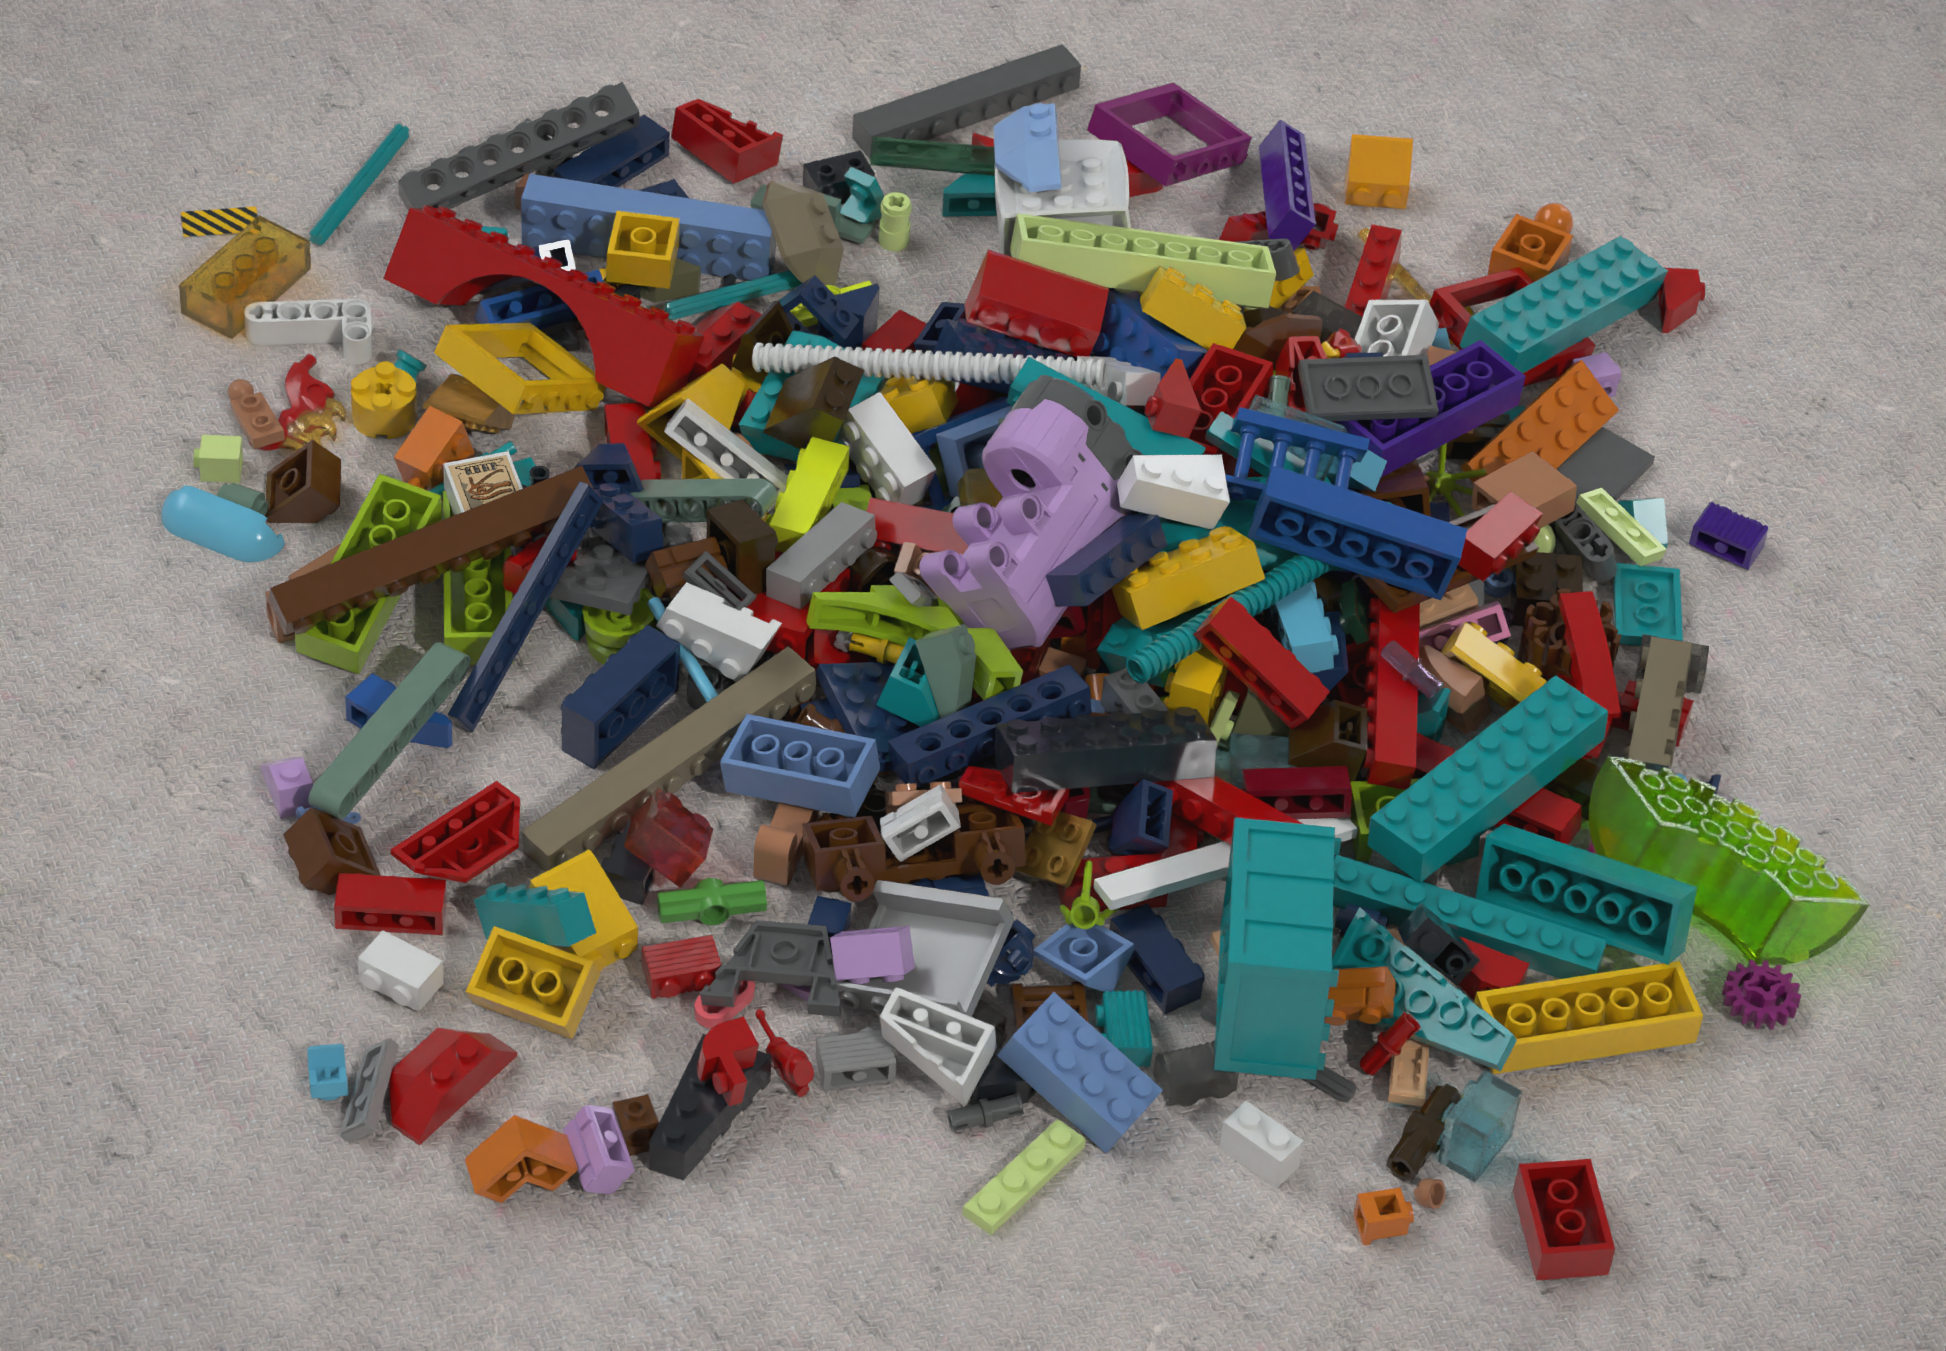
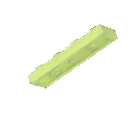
[962,1119,1086,1235]

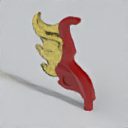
[249,354,346,451]

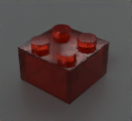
[624,787,714,888]

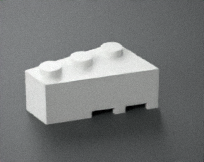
[1077,356,1161,413]

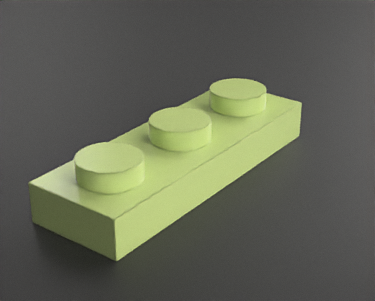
[1576,488,1667,566]

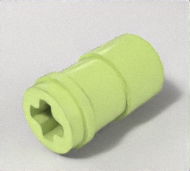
[879,192,912,251]

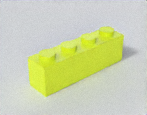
[766,437,850,552]

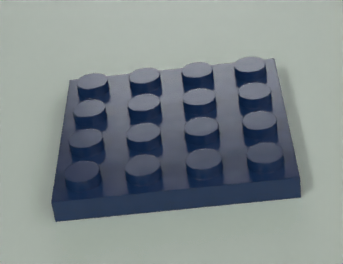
[816,662,978,772]

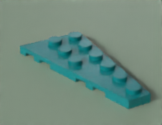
[1332,907,1517,1071]

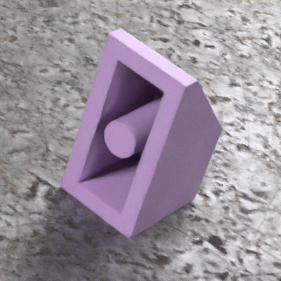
[260,756,313,819]

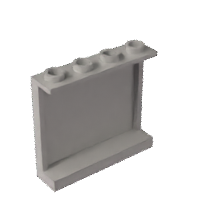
[836,880,1014,1017]

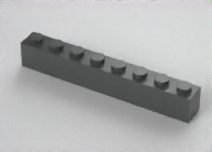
[852,44,1081,160]

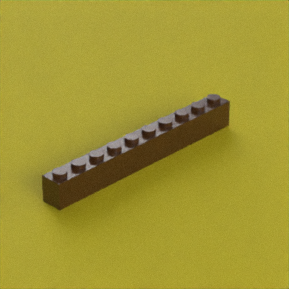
[268,466,593,636]

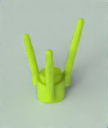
[1060,861,1120,929]

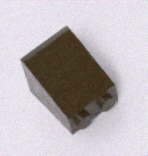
[763,356,865,450]

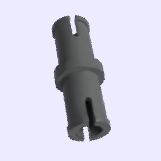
[947,1092,1024,1133]

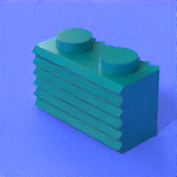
[1095,990,1153,1067]

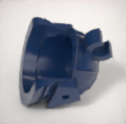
[986,905,1035,988]

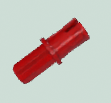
[1359,1012,1421,1076]

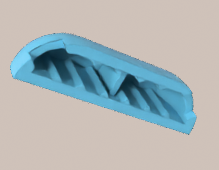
[161,485,285,562]

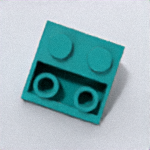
[876,637,940,727]

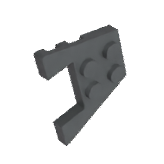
[700,920,841,1017]

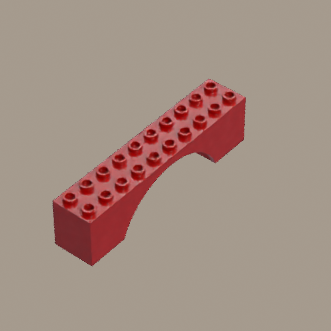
[383,205,705,407]

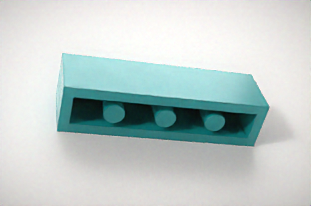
[474,883,596,947]

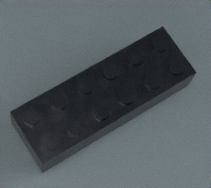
[994,707,1217,793]

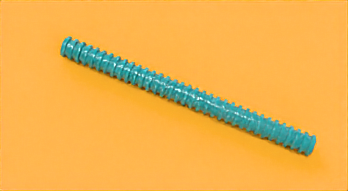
[1126,502,1392,684]

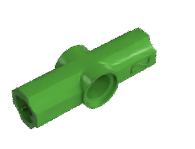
[657,878,767,925]

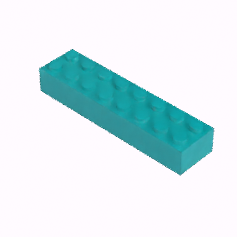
[1459,236,1668,374]
[1368,676,1608,883]

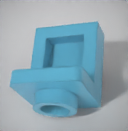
[307,1044,348,1101]

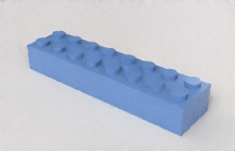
[521,174,776,281]

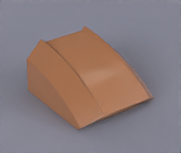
[1418,645,1492,734]

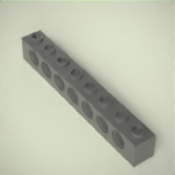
[398,82,640,211]

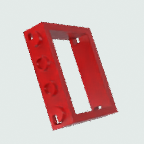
[1429,267,1596,387]

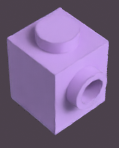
[1571,352,1621,397]

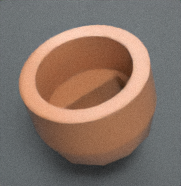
[1413,1178,1446,1209]

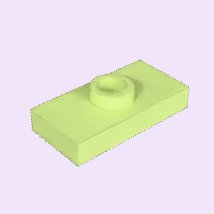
[1210,689,1240,745]

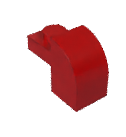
[697,1016,759,1106]

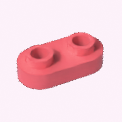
[694,980,755,1028]

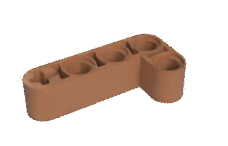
[753,802,820,887]

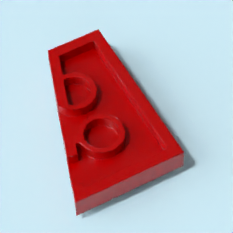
[959,766,1070,826]

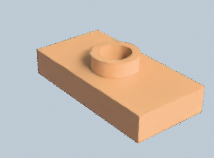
[1387,1040,1430,1106]

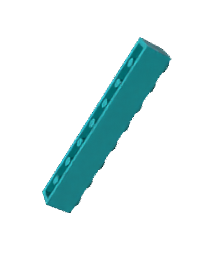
[1333,855,1607,979]

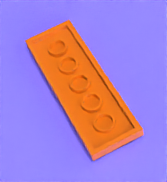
[1461,360,1619,484]

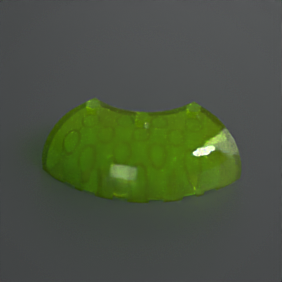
[1589,756,1870,965]

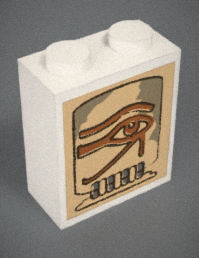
[443,451,523,515]

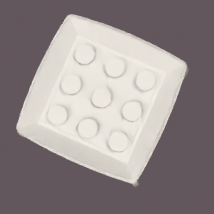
[995,139,1131,257]

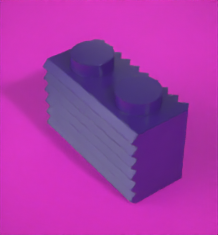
[1689,501,1769,570]

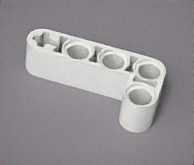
[244,299,373,364]

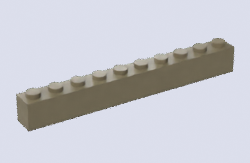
[521,646,816,872]

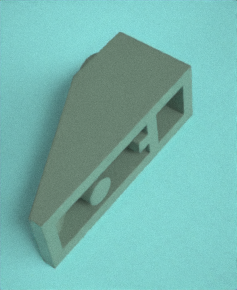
[916,624,976,719]

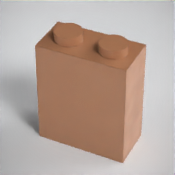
[1471,451,1577,528]

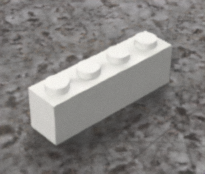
[664,398,788,513]

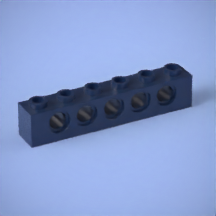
[888,665,1092,787]

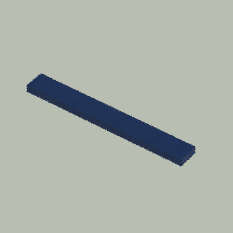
[447,481,603,733]

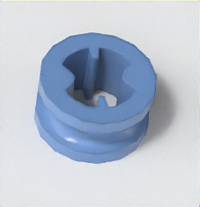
[1484,568,1513,598]

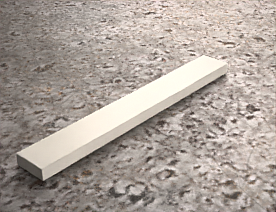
[1094,818,1357,910]

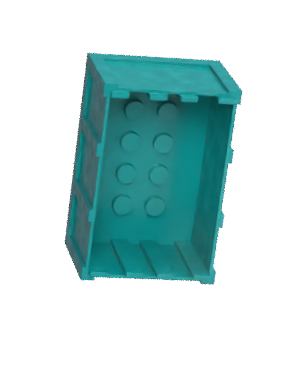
[1214,818,1341,1080]

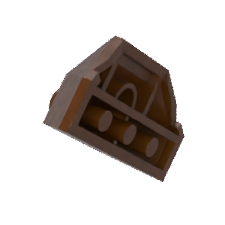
[1233,314,1323,371]

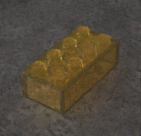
[179,215,311,339]

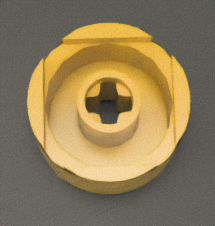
[351,361,417,439]

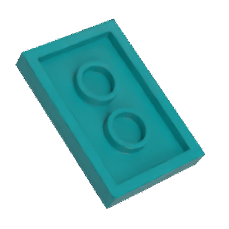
[1612,563,1683,647]

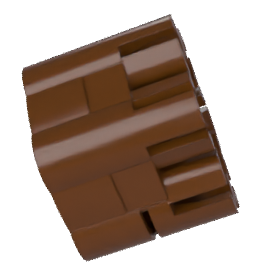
[1517,589,1621,682]

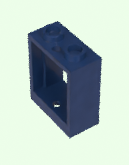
[779,275,859,345]

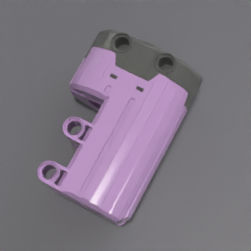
[919,375,1143,651]

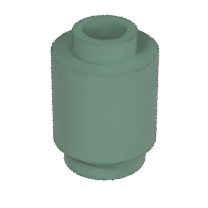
[217,483,268,516]

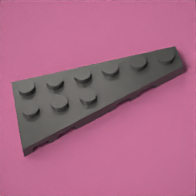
[550,522,680,615]

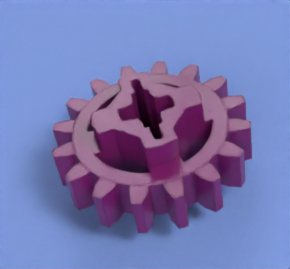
[1722,960,1801,1030]

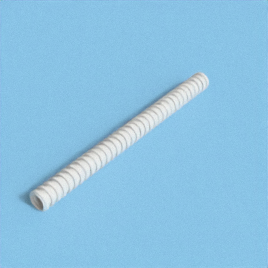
[752,343,1107,388]

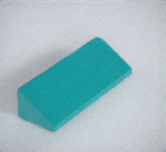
[1204,411,1305,477]

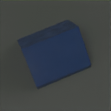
[817,284,880,350]

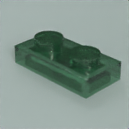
[1338,579,1369,645]

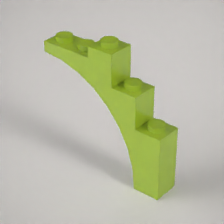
[806,585,1023,700]

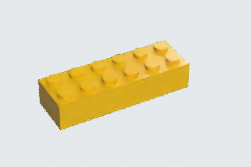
[1474,961,1703,1075]

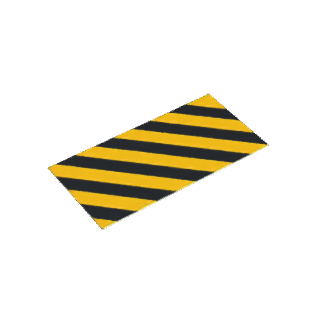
[181,206,259,237]

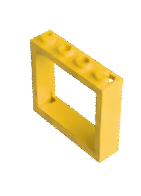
[434,323,606,414]

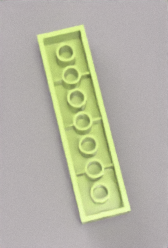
[1010,213,1276,310]

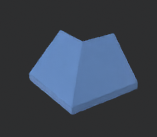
[1033,923,1134,992]

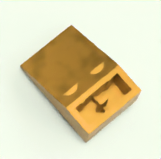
[422,373,515,434]

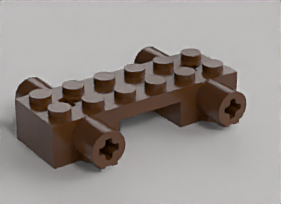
[802,796,1026,902]

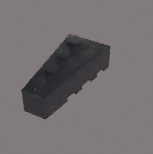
[649,1034,772,1181]

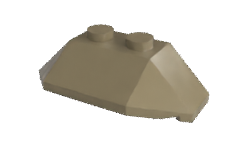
[762,181,844,286]

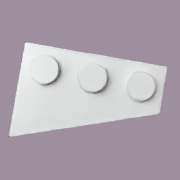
[1117,455,1230,530]
[656,582,782,682]
[880,987,997,1107]

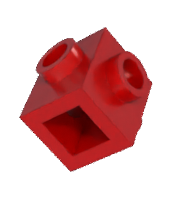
[1301,203,1339,250]

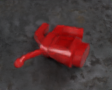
[755,1009,814,1097]

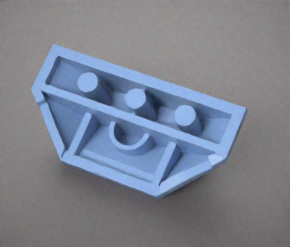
[994,103,1062,192]

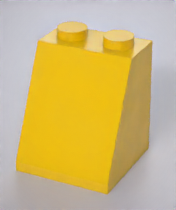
[637,364,745,462]
[530,849,638,972]

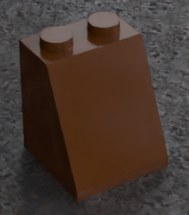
[1352,459,1431,517]

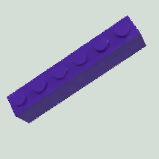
[1259,120,1316,251]

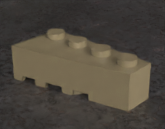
[1622,637,1692,778]

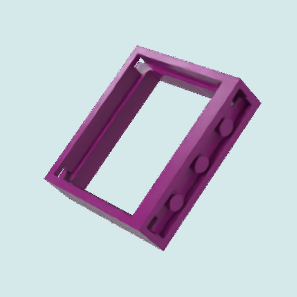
[1087,82,1252,187]

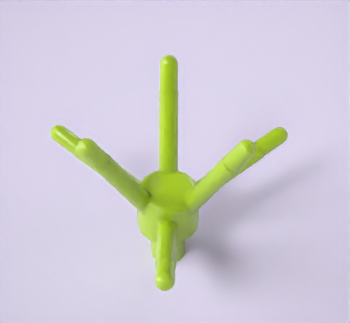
[1426,443,1487,518]

